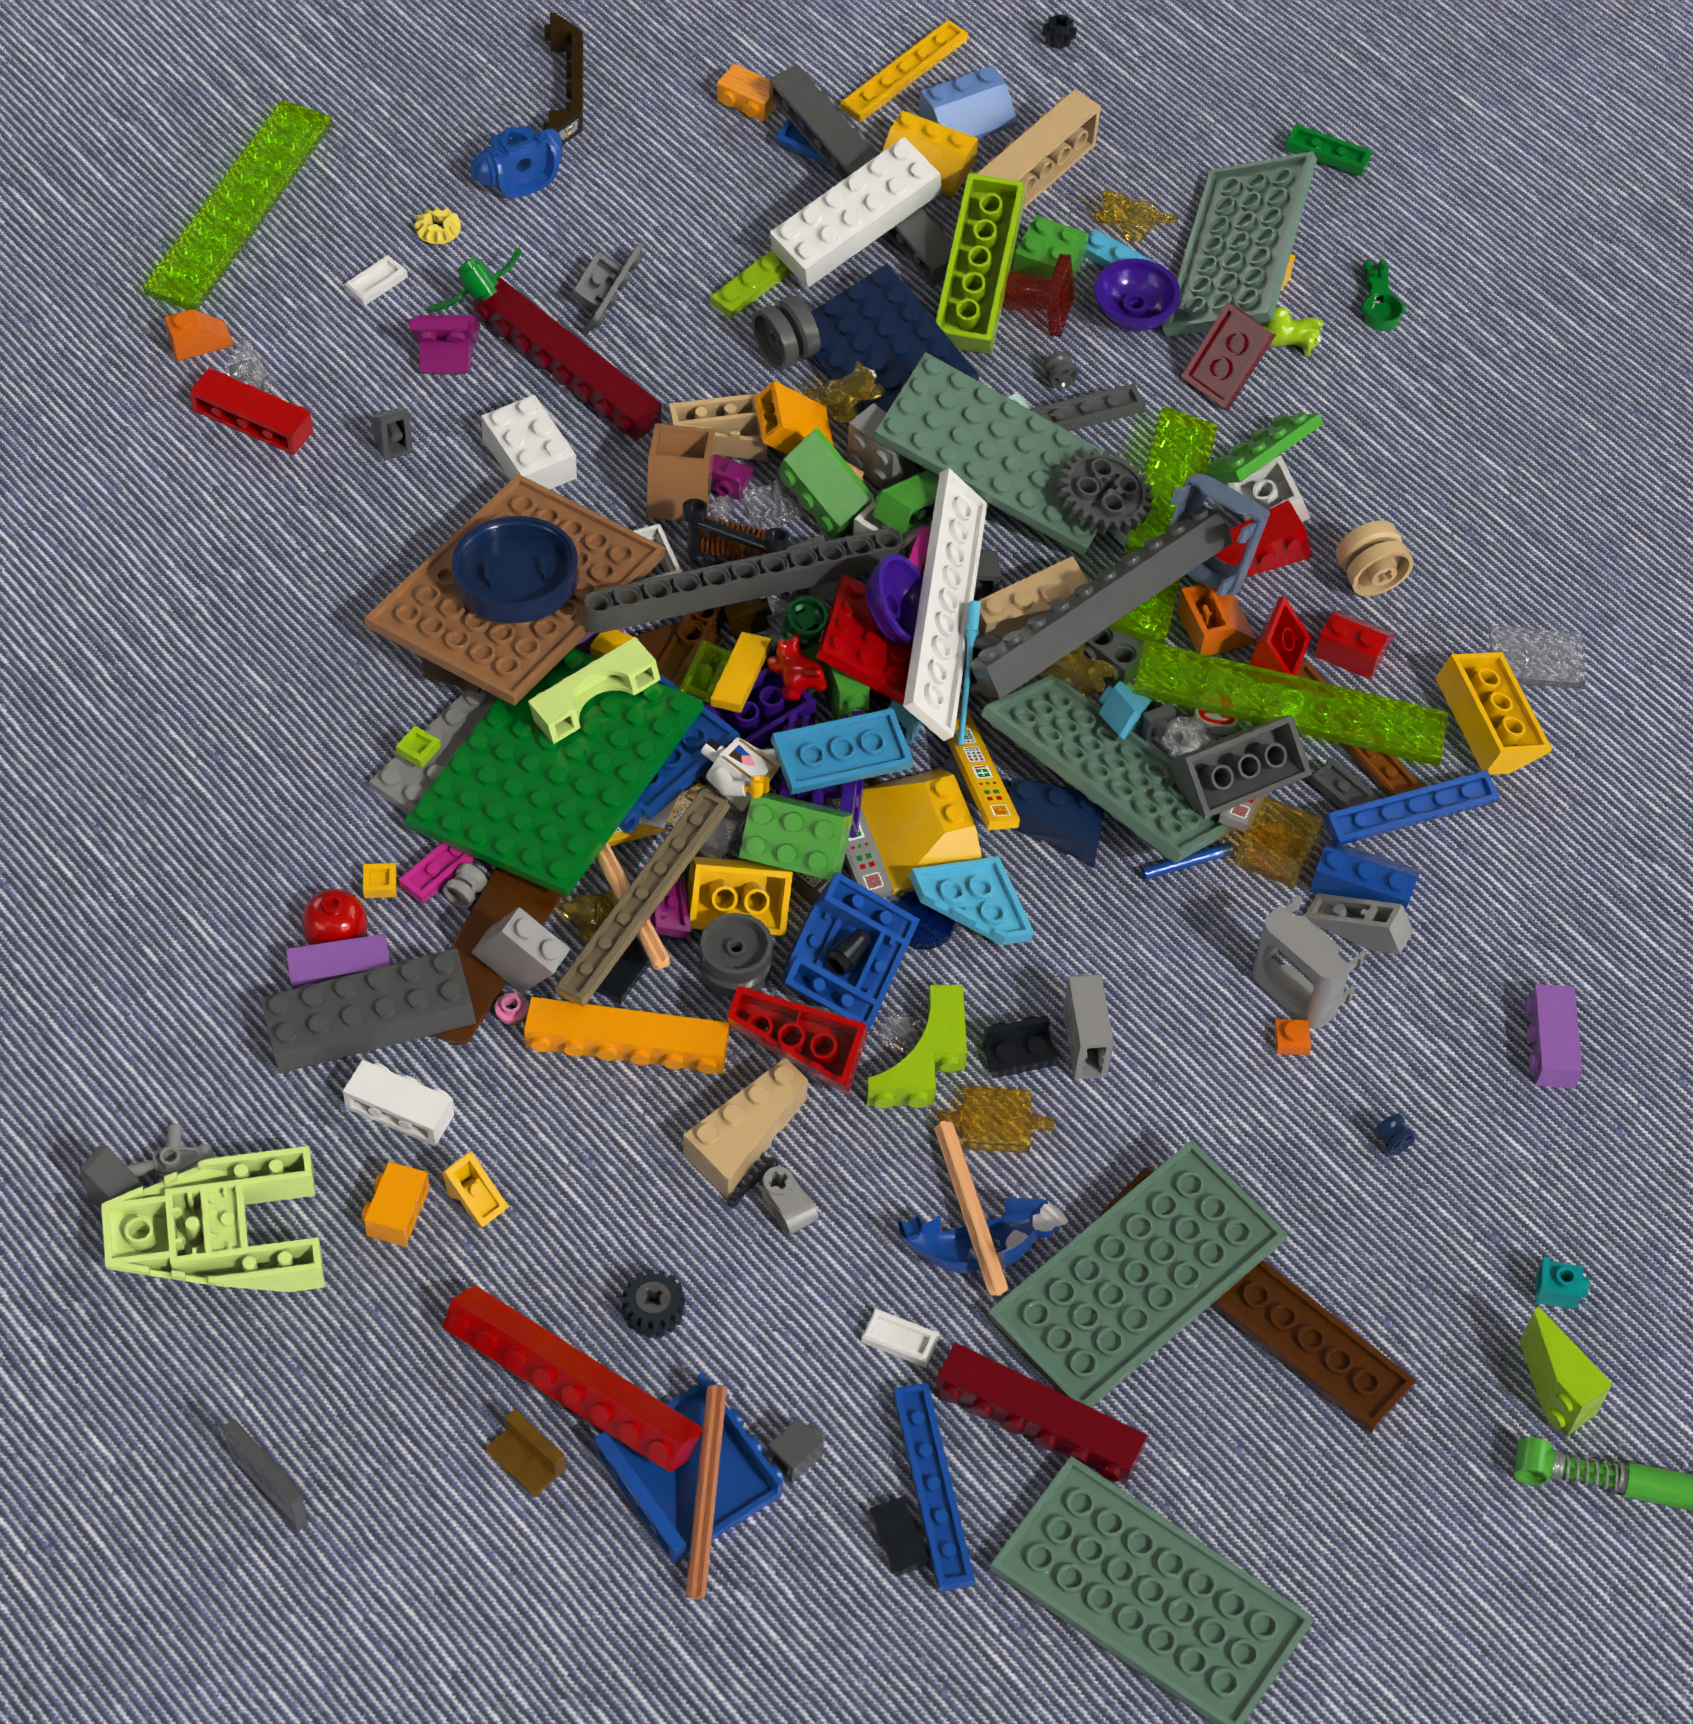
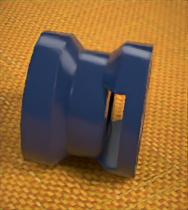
[1374,1113,1417,1156]

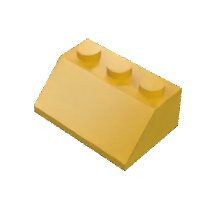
[882,110,978,198]
[688,857,793,936]

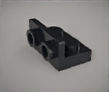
[982,1016,1058,1079]

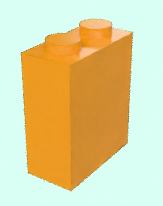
[754,381,834,455]

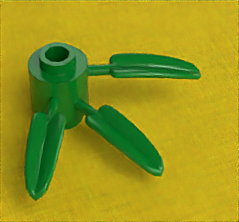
[428,247,521,312]

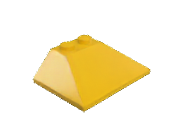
[861,768,982,896]

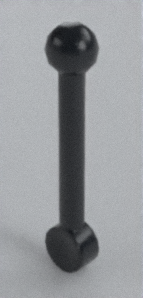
[727,1157,779,1209]

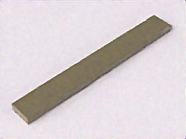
[555,789,730,1007]

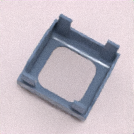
[1169,474,1270,596]

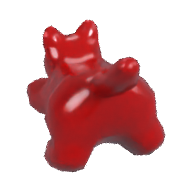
[767,636,828,701]

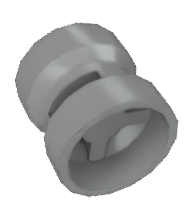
[442,863,487,909]

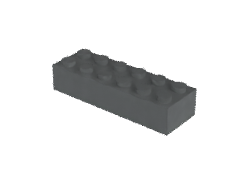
[261,948,476,1074]

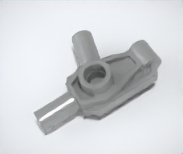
[127,1124,213,1180]

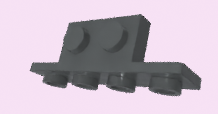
[569,241,644,335]

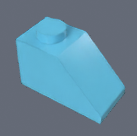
[1099,681,1152,739]

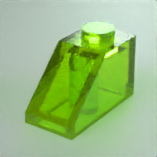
[680,640,732,702]

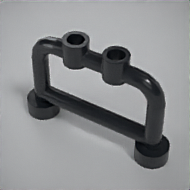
[682,498,789,568]

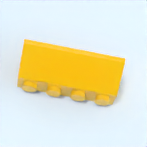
[1435,652,1552,775]

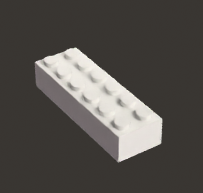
[770,137,942,288]

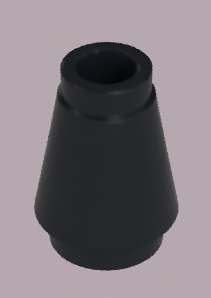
[825,928,871,976]

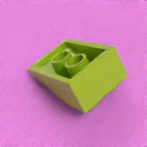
[1520,1306,1613,1437]

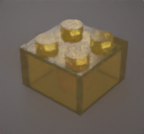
[1235,796,1323,888]

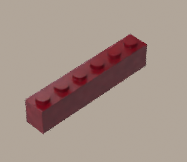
[935,1342,1148,1484]

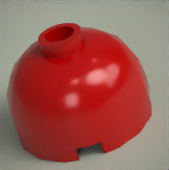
[301,888,368,945]

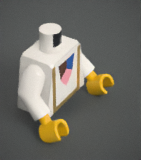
[700,737,780,812]

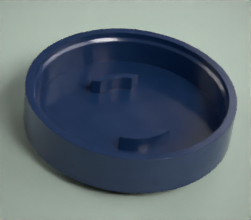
[452,516,579,623]

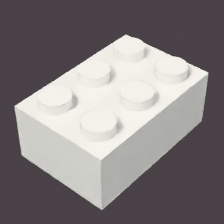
[481,394,577,489]

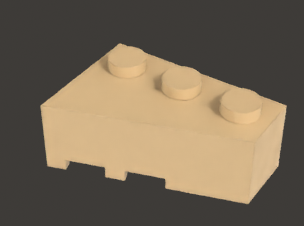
[669,393,767,462]

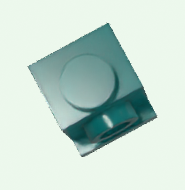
[1535,1257,1590,1309]

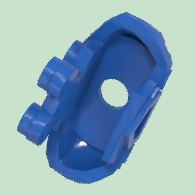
[471,125,563,198]

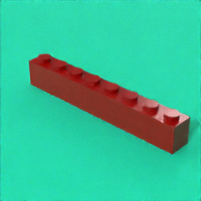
[442,1285,703,1473]

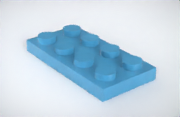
[771,708,914,795]

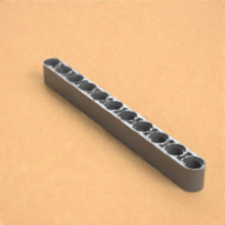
[582,528,903,633]

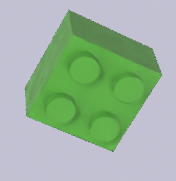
[1012,215,1089,295]

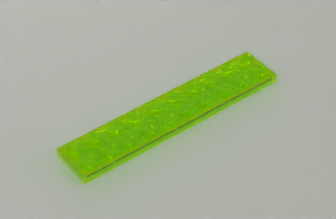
[143,99,333,311]
[1107,406,1218,647]
[1133,640,1449,766]

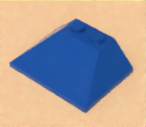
[782,872,920,1031]

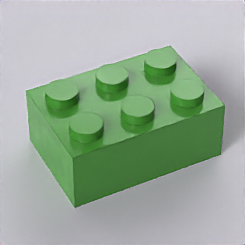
[739,792,854,880]

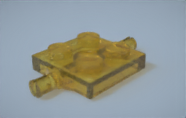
[939,1086,1054,1153]

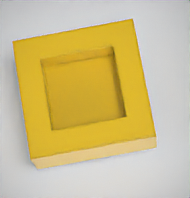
[363,863,397,898]

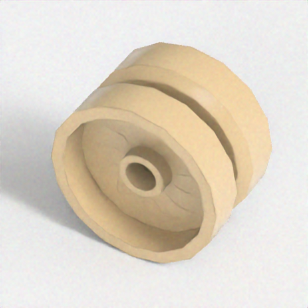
[1335,520,1414,596]

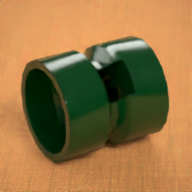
[781,596,828,650]

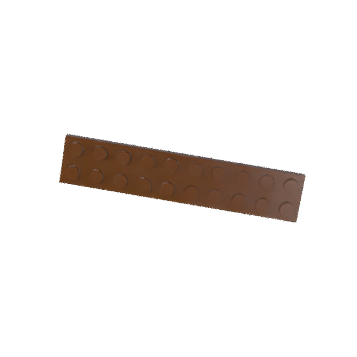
[1101,1167,1416,1434]

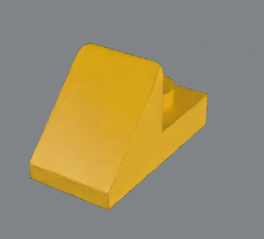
[442,1151,509,1228]

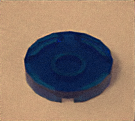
[894,891,955,950]

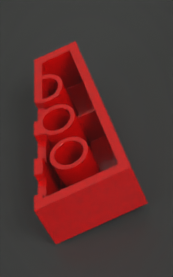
[727,986,868,1096]

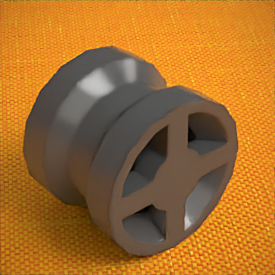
[1043,351,1078,388]

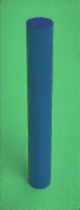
[1141,842,1234,880]

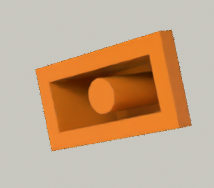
[164,309,234,361]

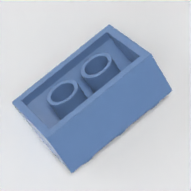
[918,65,1018,139]

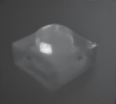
[878,1010,922,1054]

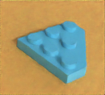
[909,856,1034,945]

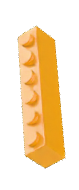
[524,997,730,1074]

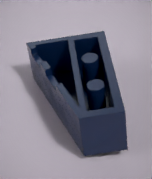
[1009,778,1105,868]

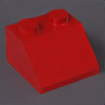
[1248,596,1311,686]
[1314,610,1395,680]

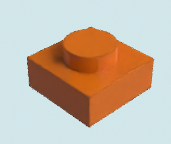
[1274,1019,1311,1055]

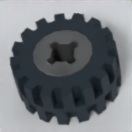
[622,1269,685,1338]

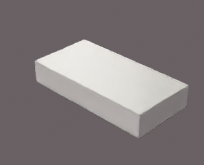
[344,255,408,306]
[861,1308,940,1368]

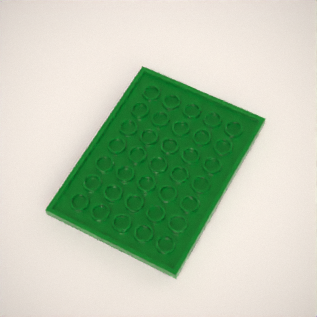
[404,648,704,897]

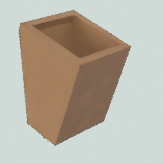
[646,423,715,522]

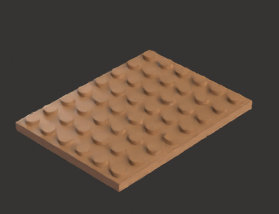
[364,474,666,706]

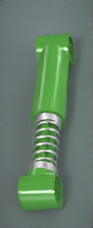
[1514,1437,1693,1511]

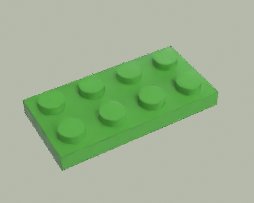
[1201,412,1324,483]

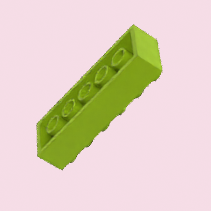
[936,173,1026,354]

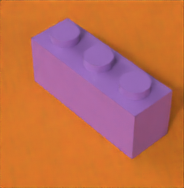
[286,934,390,990]
[1525,984,1582,1088]

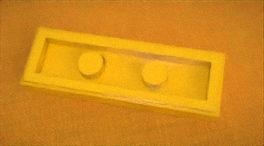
[710,632,772,713]

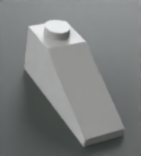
[1304,893,1413,954]

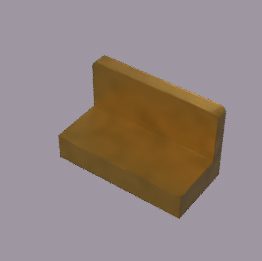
[486,1409,566,1497]

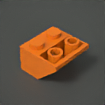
[1177,584,1257,658]

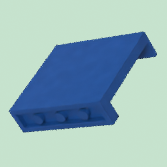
[594,1372,784,1565]

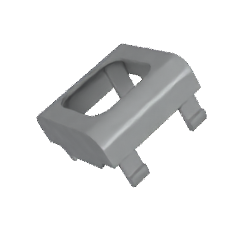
[1252,895,1366,1029]

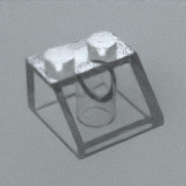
[664,783,748,859]

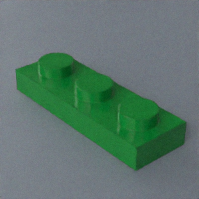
[1284,124,1373,177]

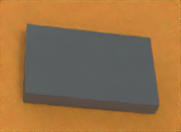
[223,1419,308,1532]

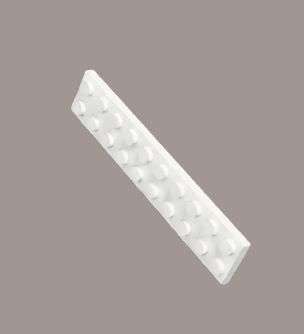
[903,468,987,741]

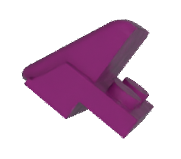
[409,315,480,375]

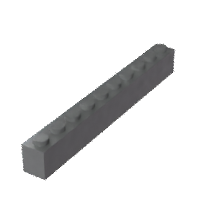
[769,64,953,287]
[970,506,1233,700]

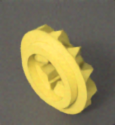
[415,206,461,244]

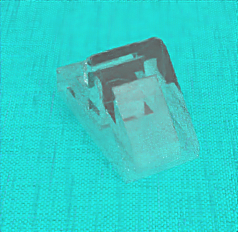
[225,336,272,395]

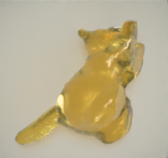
[1095,189,1178,242]
[804,361,884,422]
[1042,643,1115,698]
[560,889,618,943]

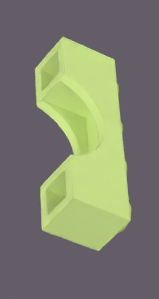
[528,637,661,744]

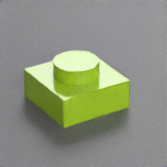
[395,726,441,769]

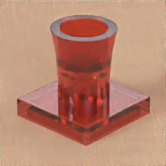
[1005,254,1075,337]

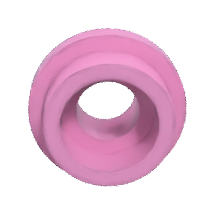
[495,993,528,1025]

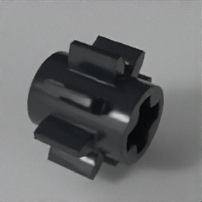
[1042,14,1077,49]

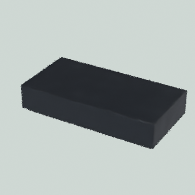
[869,1497,930,1577]

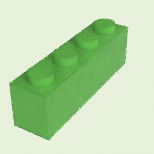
[872,470,939,534]

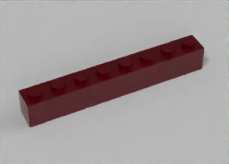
[473,277,661,441]

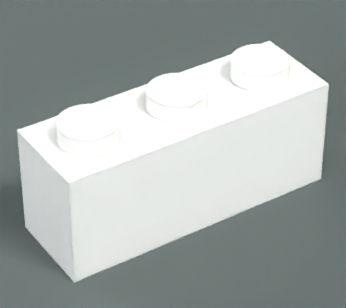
[343,1059,454,1146]

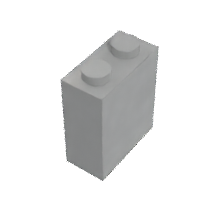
[471,907,570,994]
[1062,973,1114,1080]

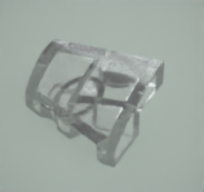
[740,479,804,533]

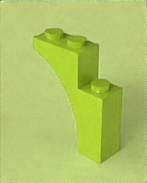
[866,985,967,1108]

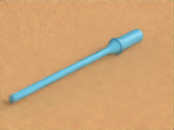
[957,601,981,746]

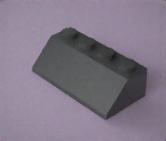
[1168,715,1312,819]

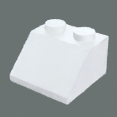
[1227,455,1311,522]

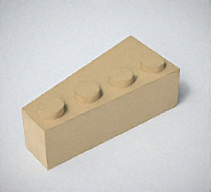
[978,556,1089,638]
[683,1057,808,1200]

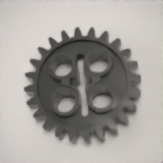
[1056,448,1154,536]

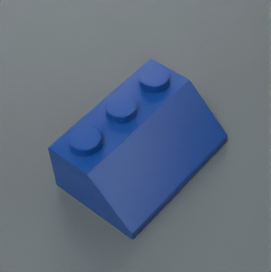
[1310,839,1420,912]

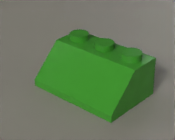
[777,427,874,540]

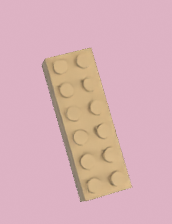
[974,89,1101,209]

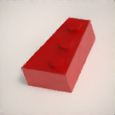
[1214,500,1313,578]

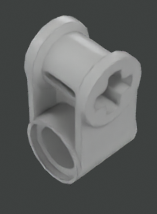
[762,1166,819,1236]

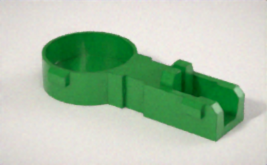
[1361,260,1405,331]

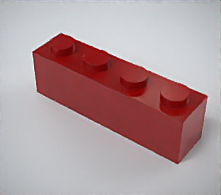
[189,368,313,455]

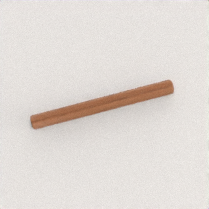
[685,1385,727,1600]

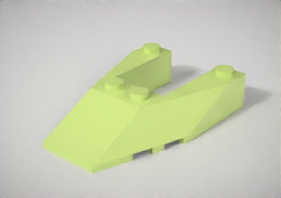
[101,1146,325,1292]

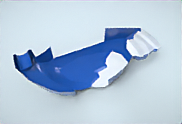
[898,1198,1069,1273]

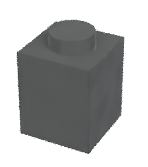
[767,1418,824,1483]

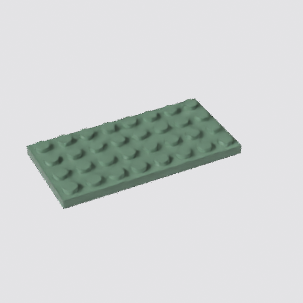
[1162,151,1317,337]
[872,352,1133,556]
[981,674,1236,863]
[988,1140,1288,1408]
[989,1456,1315,1724]

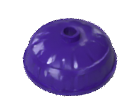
[1094,258,1181,331]
[866,554,923,644]

